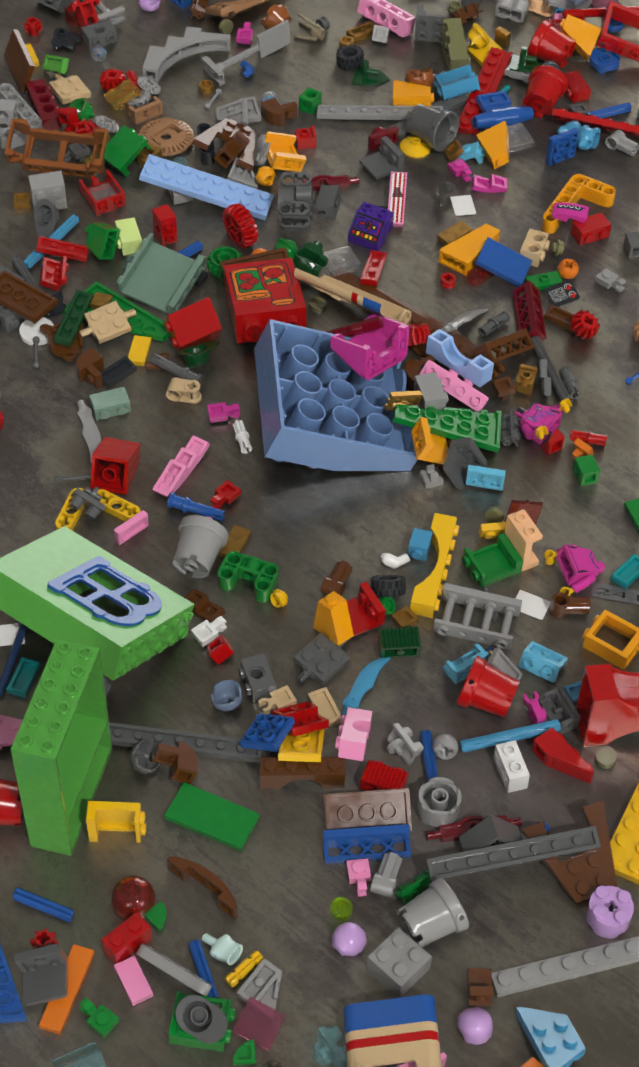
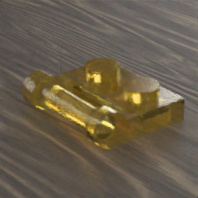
[104,78,142,111]

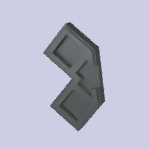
[537,359,552,396]

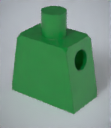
[85,223,120,260]

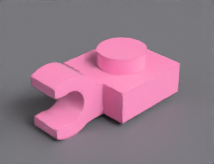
[346,858,371,897]

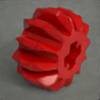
[100,68,126,93]
[569,310,600,340]

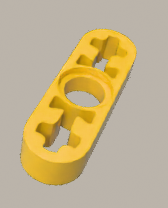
[55,488,85,531]
[94,489,141,522]

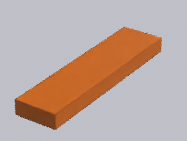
[39,944,95,1035]

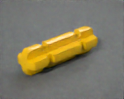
[225,951,263,987]

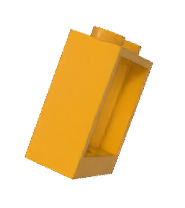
[582,610,639,670]

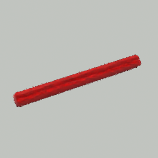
[562,6,639,19]

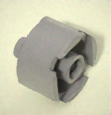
[417,777,462,827]

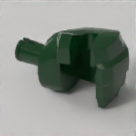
[293,241,328,277]

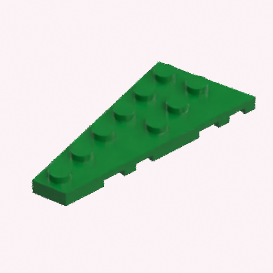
[61,281,171,342]
[393,404,502,453]

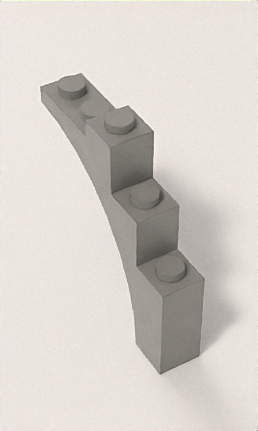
[142,27,231,83]

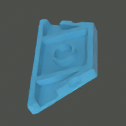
[515,1007,586,1067]

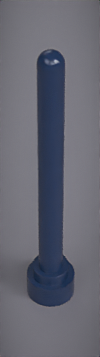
[0,621,30,697]

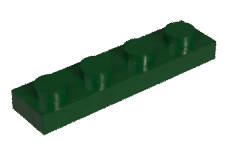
[54,290,93,346]

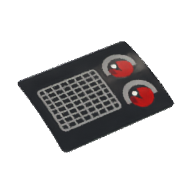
[544,280,580,307]

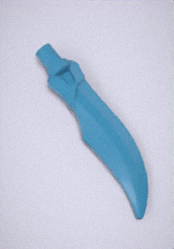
[341,657,391,715]

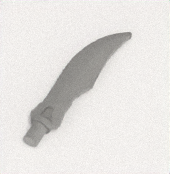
[441,309,488,333]
[77,400,101,463]

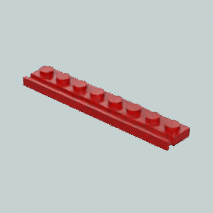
[458,47,513,136]
[552,108,639,137]

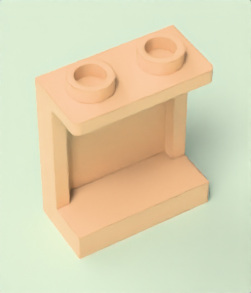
[505,509,543,571]

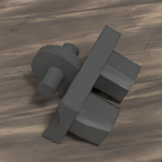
[69,486,107,520]

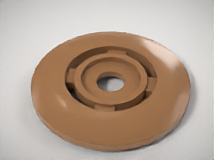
[138,118,194,156]

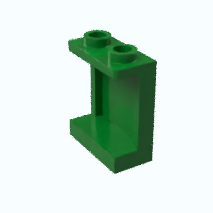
[99,125,151,178]
[461,533,523,587]

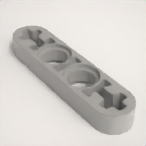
[136,943,213,996]

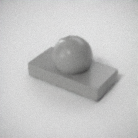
[487,648,523,681]

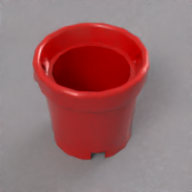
[527,20,576,68]
[522,65,568,118]
[456,655,520,718]
[0,779,23,826]

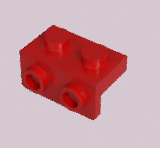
[39,256,68,291]

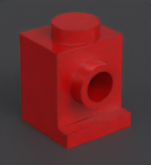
[292,125,317,150]

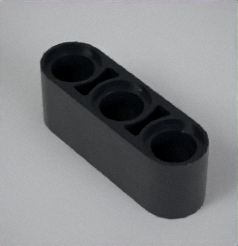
[197,123,215,166]

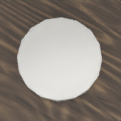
[19,317,54,346]

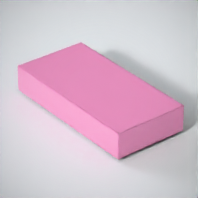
[114,510,149,545]
[114,956,154,1006]

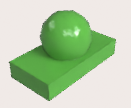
[42,54,69,74]

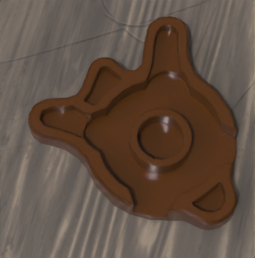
[40,322,84,362]

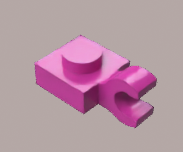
[236,22,254,45]
[447,159,472,182]
[207,402,240,423]
[523,691,547,724]

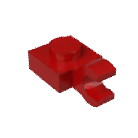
[210,480,241,509]

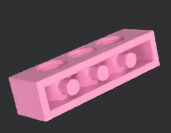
[357,0,416,37]

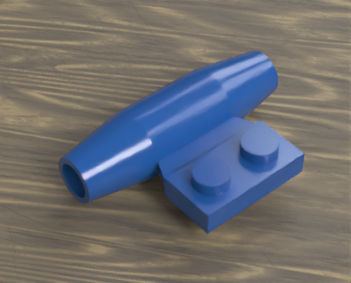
[472,91,534,129]

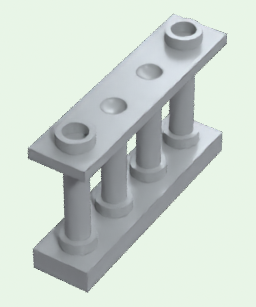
[433,583,522,650]

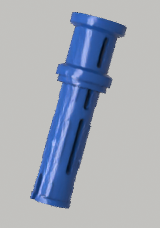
[167,492,225,522]

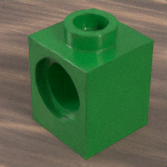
[299,87,322,115]
[573,454,600,486]

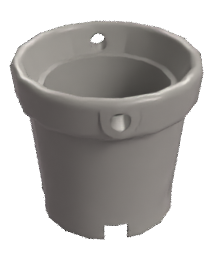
[172,515,229,578]
[396,877,469,948]

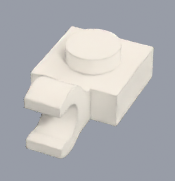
[191,616,227,647]

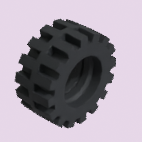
[336,44,364,70]
[371,574,406,597]

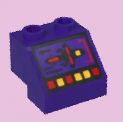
[348,201,394,251]

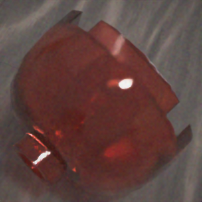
[111,875,156,920]

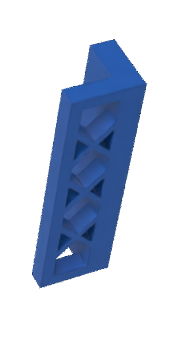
[323,824,411,864]

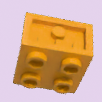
[411,417,448,464]

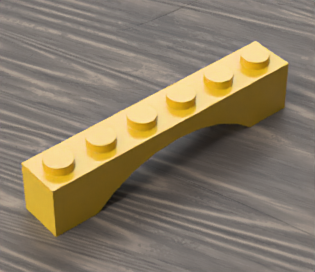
[410,513,460,618]

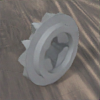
[137,76,161,94]
[127,91,152,108]
[95,115,119,133]

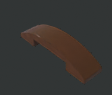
[167,856,238,920]

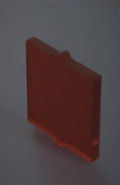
[504,500,543,525]

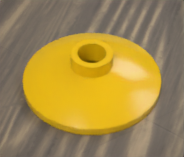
[400,136,431,158]

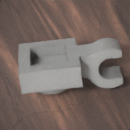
[595,268,626,292]

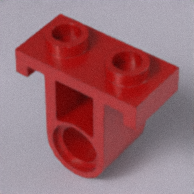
[66,0,100,27]

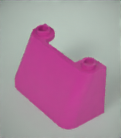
[330,313,409,380]

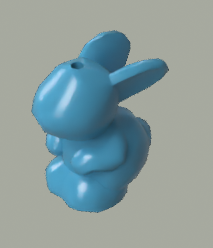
[557,121,600,150]

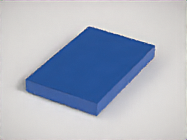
[475,237,532,287]

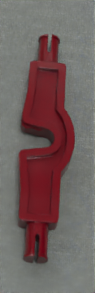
[296,175,360,191]
[426,815,522,843]

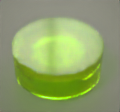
[331,897,353,921]

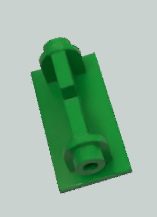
[395,869,431,906]

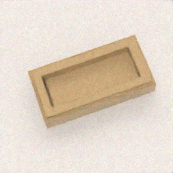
[307,687,342,727]

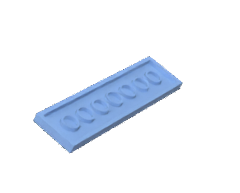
[139,154,274,221]

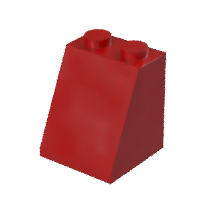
[164,297,222,353]
[90,437,141,495]

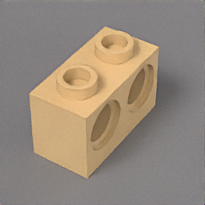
[520,229,550,267]

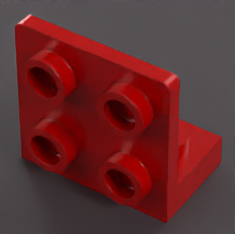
[347,581,386,638]

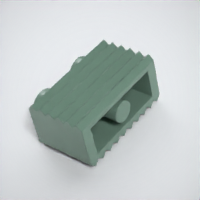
[89,387,131,421]

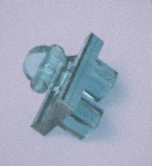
[313,1025,347,1067]

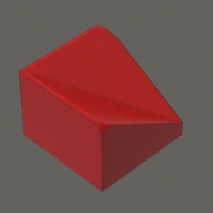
[56,107,79,127]
[541,429,565,456]
[206,635,234,664]

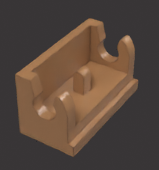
[127,96,163,125]

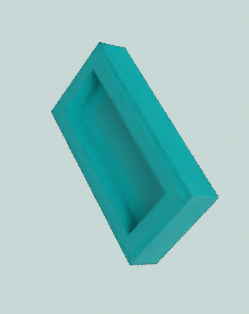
[610,554,639,589]
[6,657,42,698]

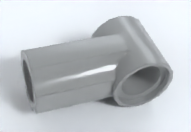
[605,129,639,157]
[370,852,403,898]

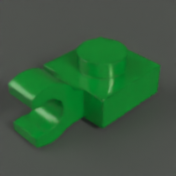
[79,997,119,1038]

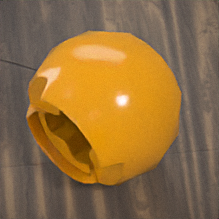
[255,166,276,187]

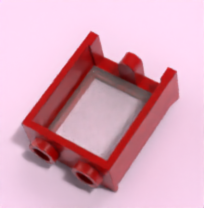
[78,170,126,216]

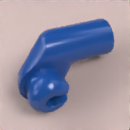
[240,60,254,78]

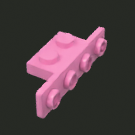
[420,360,489,412]

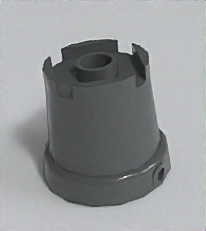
[407,104,459,152]

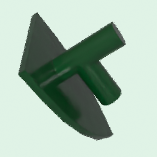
[509,46,542,72]
[352,60,390,86]

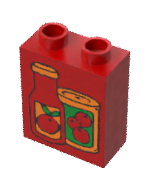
[224,258,306,343]

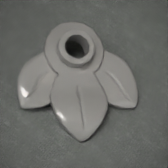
[254,134,271,166]

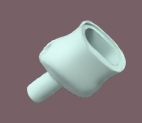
[202,933,243,966]

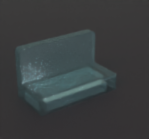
[52,1042,106,1067]

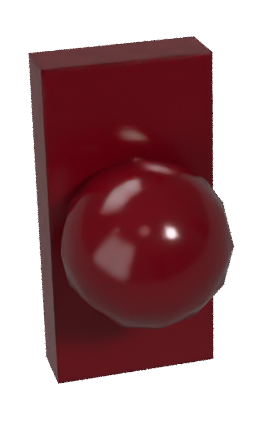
[368,126,399,151]

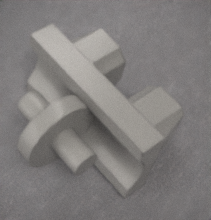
[387,723,424,765]

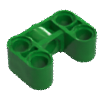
[218,551,279,603]

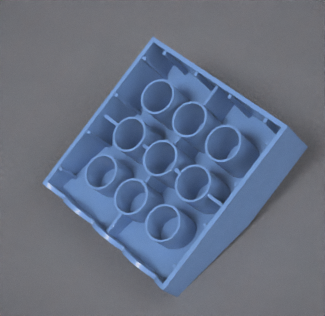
[254,319,418,471]

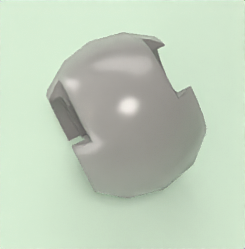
[432,734,459,760]

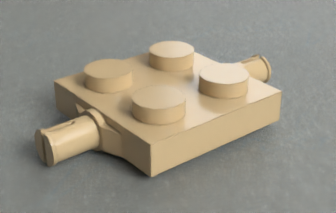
[49,73,91,104]
[79,301,137,344]

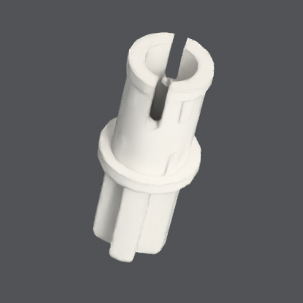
[233,420,252,454]

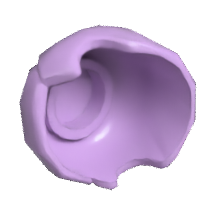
[138,0,161,12]
[331,922,367,956]
[457,1006,493,1045]

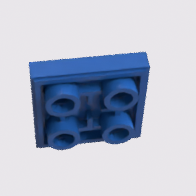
[545,127,579,166]
[239,713,295,752]

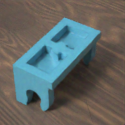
[442,643,489,684]

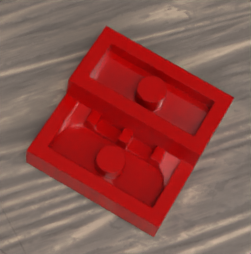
[272,701,329,737]

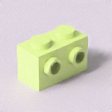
[115,217,142,256]

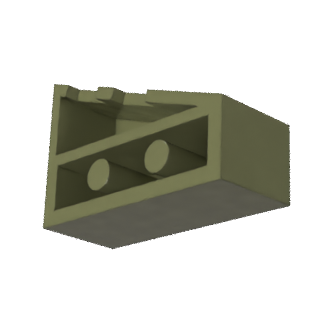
[441,18,471,71]

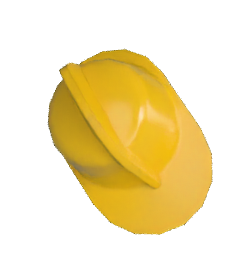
[467,23,490,48]

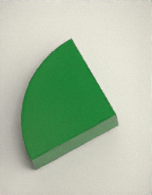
[144,901,167,932]
[233,1039,256,1066]

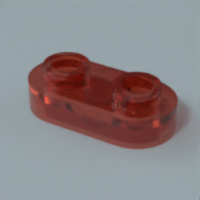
[467,265,494,286]

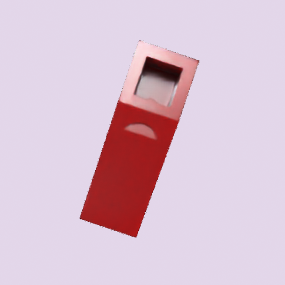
[532,727,594,783]

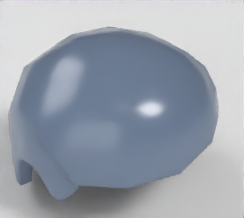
[211,680,242,711]

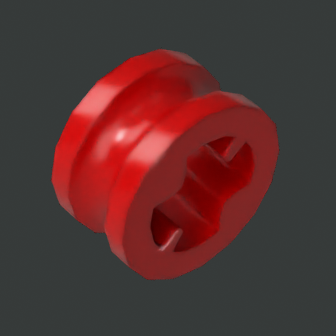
[440,272,456,289]

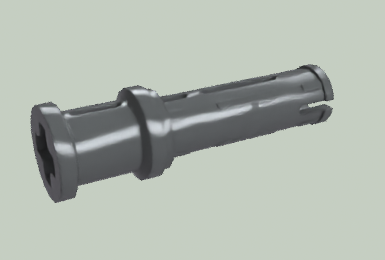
[151,353,204,388]

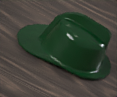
[178,340,220,368]

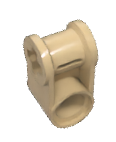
[166,378,202,404]

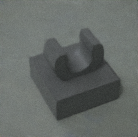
[68,143,90,163]

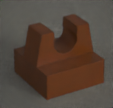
[492,376,516,401]

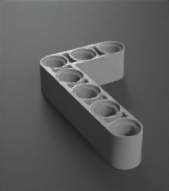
[0,83,43,150]

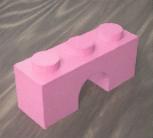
[335,707,373,761]

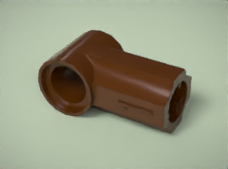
[320,560,353,596]
[549,592,590,618]

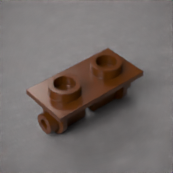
[189,0,208,19]
[452,3,483,24]

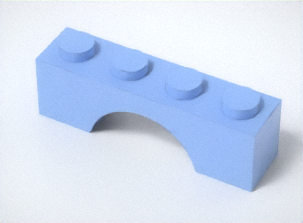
[426,329,494,387]

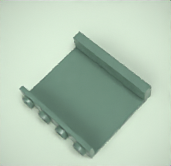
[117,233,205,315]

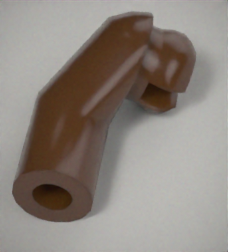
[146,353,170,370]

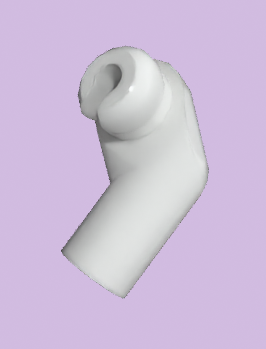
[380,553,410,569]

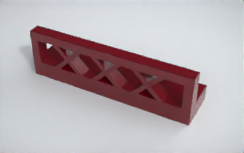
[513,280,547,342]

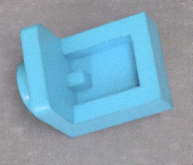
[458,142,485,164]

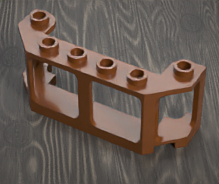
[4,118,110,178]

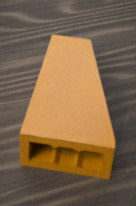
[438,224,500,276]

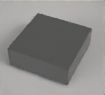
[569,103,589,116]

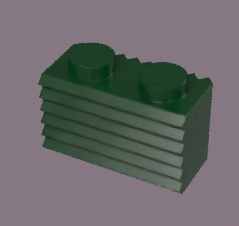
[378,626,421,658]

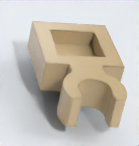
[258,685,297,714]

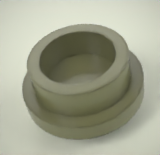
[447,1,462,14]
[550,239,564,256]

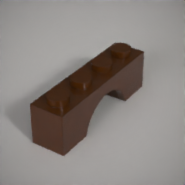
[260,757,345,789]

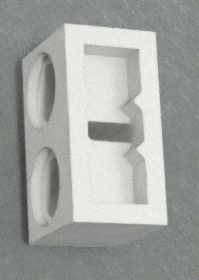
[493,740,530,793]

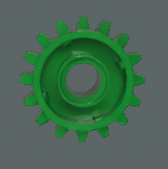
[207,246,241,279]

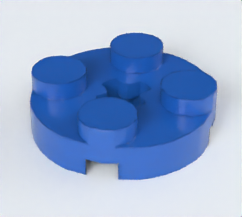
[589,48,620,73]

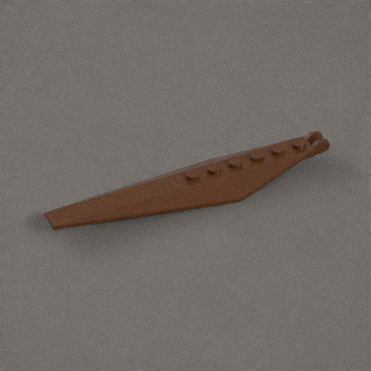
[330,268,506,380]

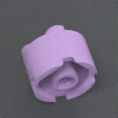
[586,886,634,939]

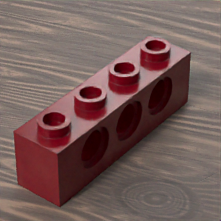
[26,78,62,131]

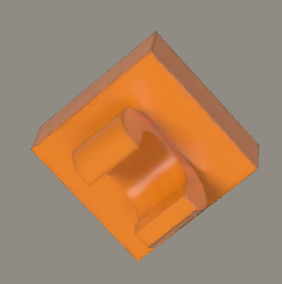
[572,438,594,460]

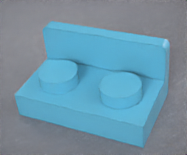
[466,465,506,491]
[519,641,568,683]

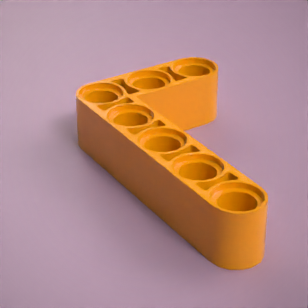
[541,174,616,234]

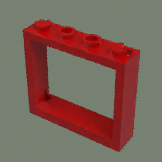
[596,1,639,62]

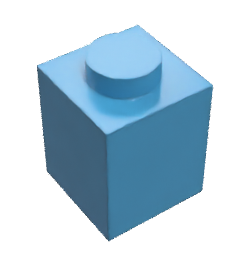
[408,528,433,561]

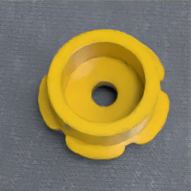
[270,589,288,608]

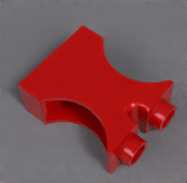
[576,664,639,747]

